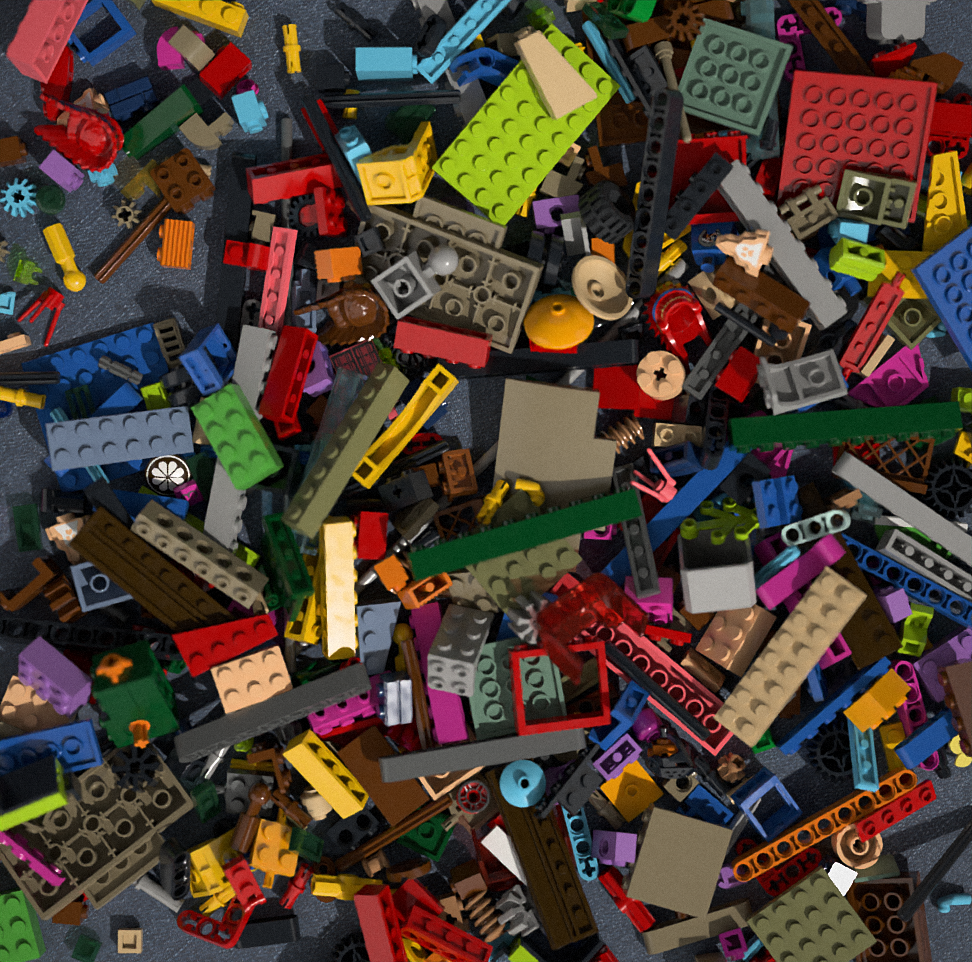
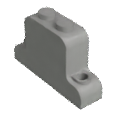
[857,0,937,45]

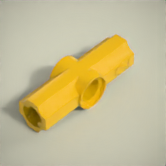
[310,874,382,900]

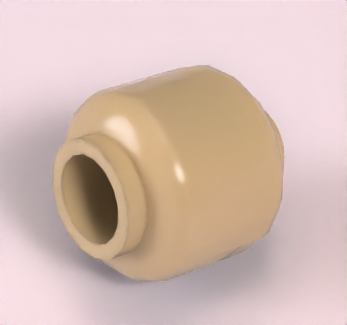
[300,785,332,821]

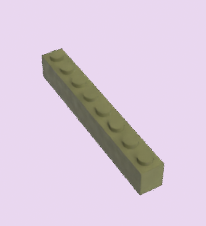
[281,361,409,539]

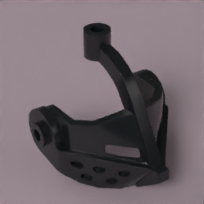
[646,724,698,779]

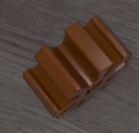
[43,574,89,624]

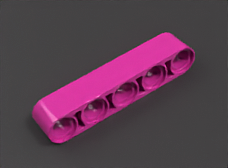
[887,659,939,771]

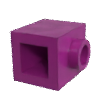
[718,928,748,961]

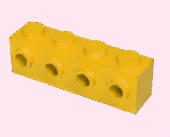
[151,0,249,38]
[284,546,322,645]
[283,729,369,819]

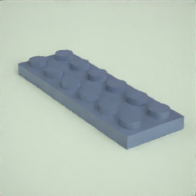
[45,406,194,471]

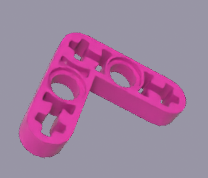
[775,7,842,83]

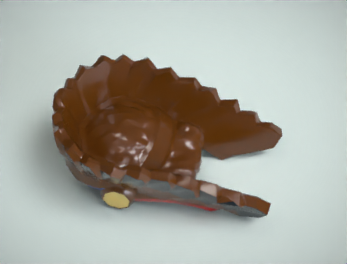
[293,280,390,346]

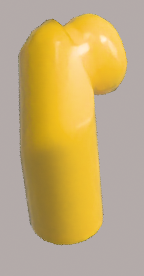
[515,478,545,507]

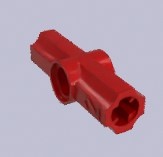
[597,865,656,933]

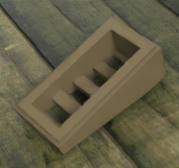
[153,318,186,369]

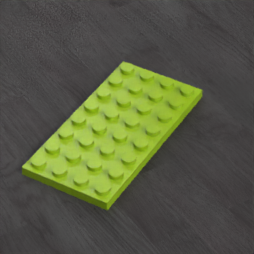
[431,24,620,225]

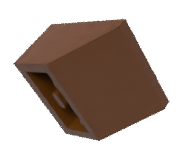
[907,52,964,99]

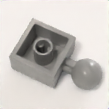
[371,245,458,320]

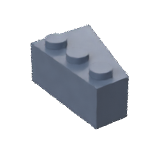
[355,598,401,675]

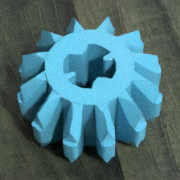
[0,178,41,218]

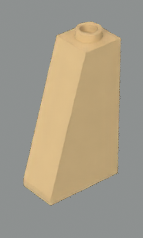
[514,30,598,120]

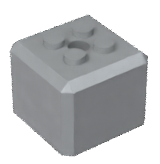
[677,525,756,614]

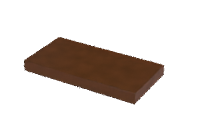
[337,724,430,827]

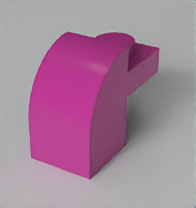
[157,26,205,71]

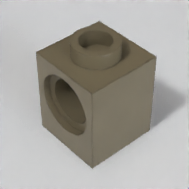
[661,764,699,802]

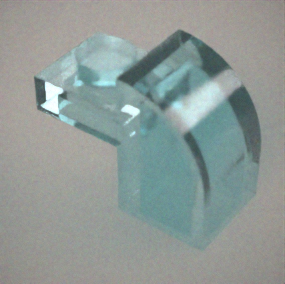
[850,491,883,524]

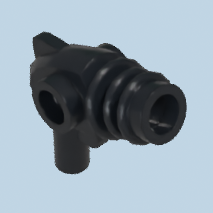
[383,333,423,378]

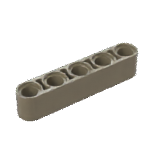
[641,898,753,955]

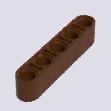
[620,0,735,53]

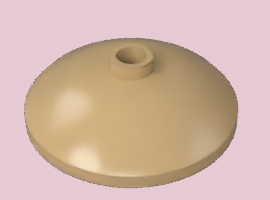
[572,255,633,320]

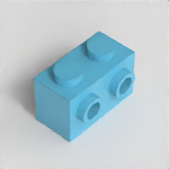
[231,90,269,134]

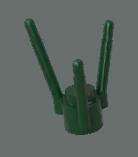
[291,660,342,689]

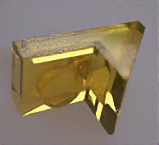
[120,159,160,201]

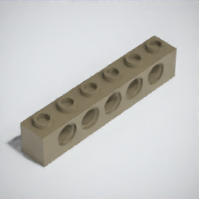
[131,500,269,609]

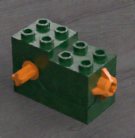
[90,640,181,748]

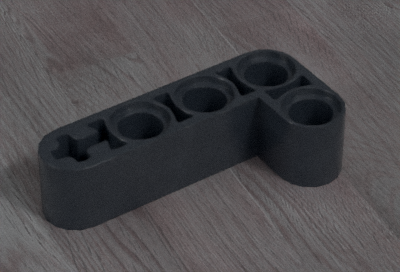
[699,385,753,470]

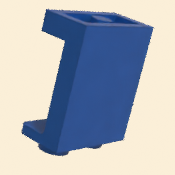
[588,680,650,751]

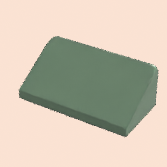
[852,854,900,883]

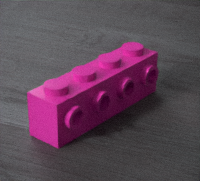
[306,670,391,735]

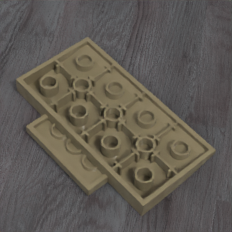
[342,195,544,354]
[493,378,617,572]
[0,739,197,920]

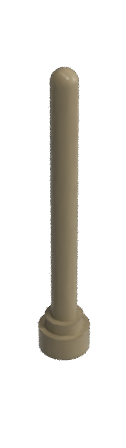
[653,41,692,143]

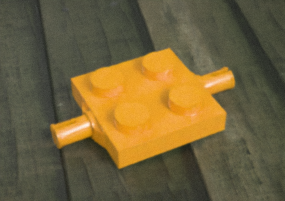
[248,808,303,888]

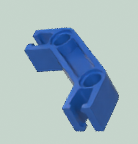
[449,47,519,87]

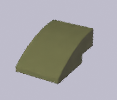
[836,169,918,229]
[859,291,941,350]

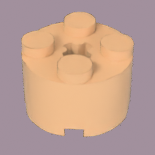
[637,351,687,401]
[831,819,883,869]

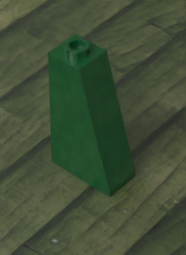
[122,85,204,161]

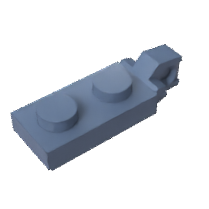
[291,269,316,333]

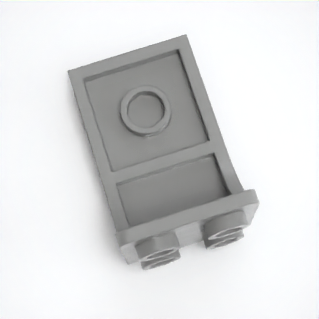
[756,349,847,415]
[428,604,494,697]

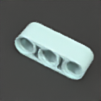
[781,509,851,546]

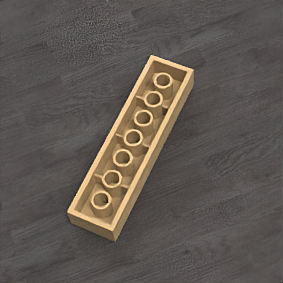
[714,566,868,747]

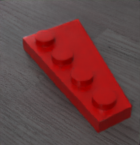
[172,613,278,677]

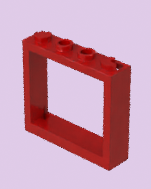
[508,635,611,736]

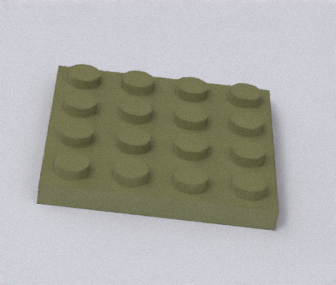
[465,489,583,621]
[746,865,877,962]

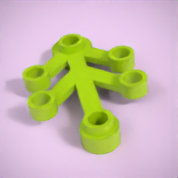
[680,497,760,545]

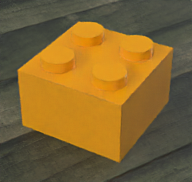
[843,668,911,733]

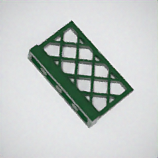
[260,512,315,622]

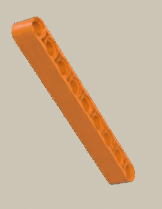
[731,766,917,882]

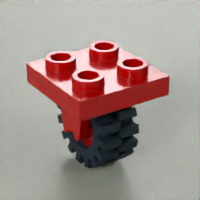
[289,187,348,239]

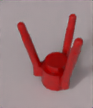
[17,287,65,347]

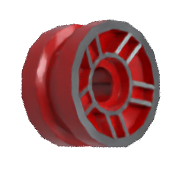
[456,780,490,814]

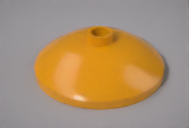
[524,294,594,349]

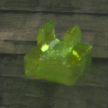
[526,6,556,34]
[13,259,42,285]

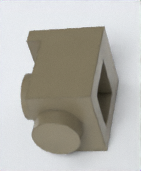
[249,210,278,246]

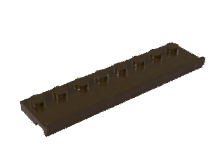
[780,482,904,670]
[68,506,238,633]
[485,758,599,950]

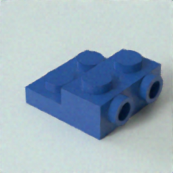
[752,475,803,529]

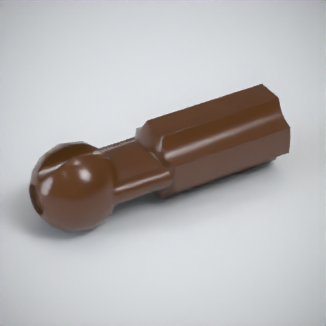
[229,782,271,853]

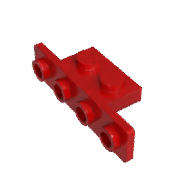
[854,779,936,843]

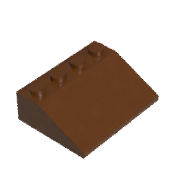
[847,871,932,962]

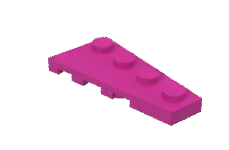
[0,827,66,886]

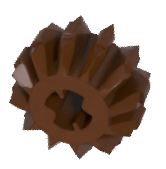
[665,0,705,42]

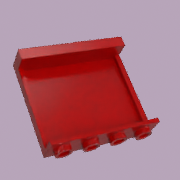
[668,130,748,225]

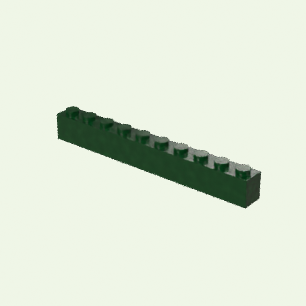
[727,401,963,454]
[406,486,643,582]

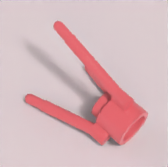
[630,448,677,503]

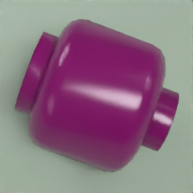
[630,708,663,743]

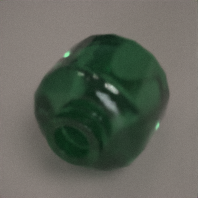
[35,184,66,216]

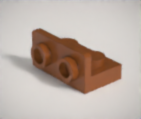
[437,448,478,502]

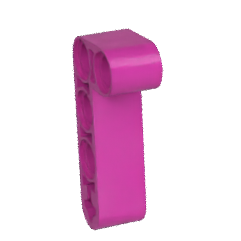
[755,533,846,610]

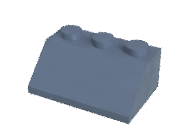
[69,561,133,612]

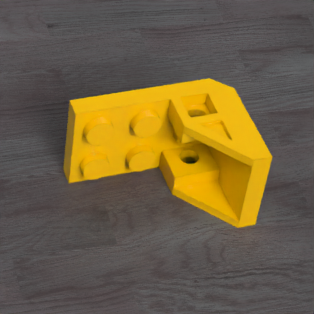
[357,121,438,205]
[187,815,259,898]

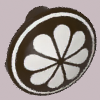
[145,454,191,497]

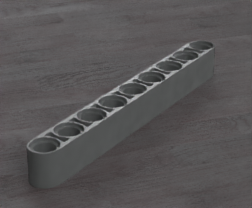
[173,664,372,763]
[378,728,586,783]

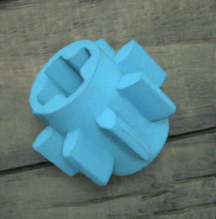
[87,163,118,187]

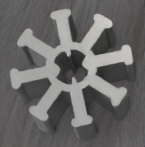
[507,591,559,644]
[495,884,541,937]

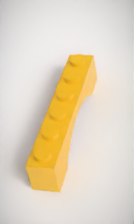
[352,364,459,489]

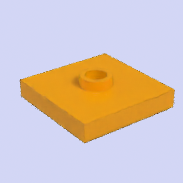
[599,760,664,823]

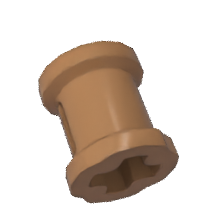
[361,849,391,878]

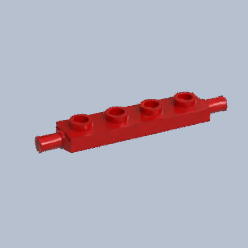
[838,270,906,381]

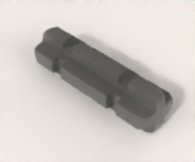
[98,356,143,385]

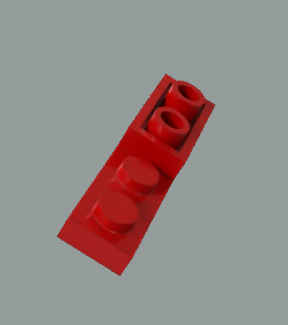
[40,47,74,123]

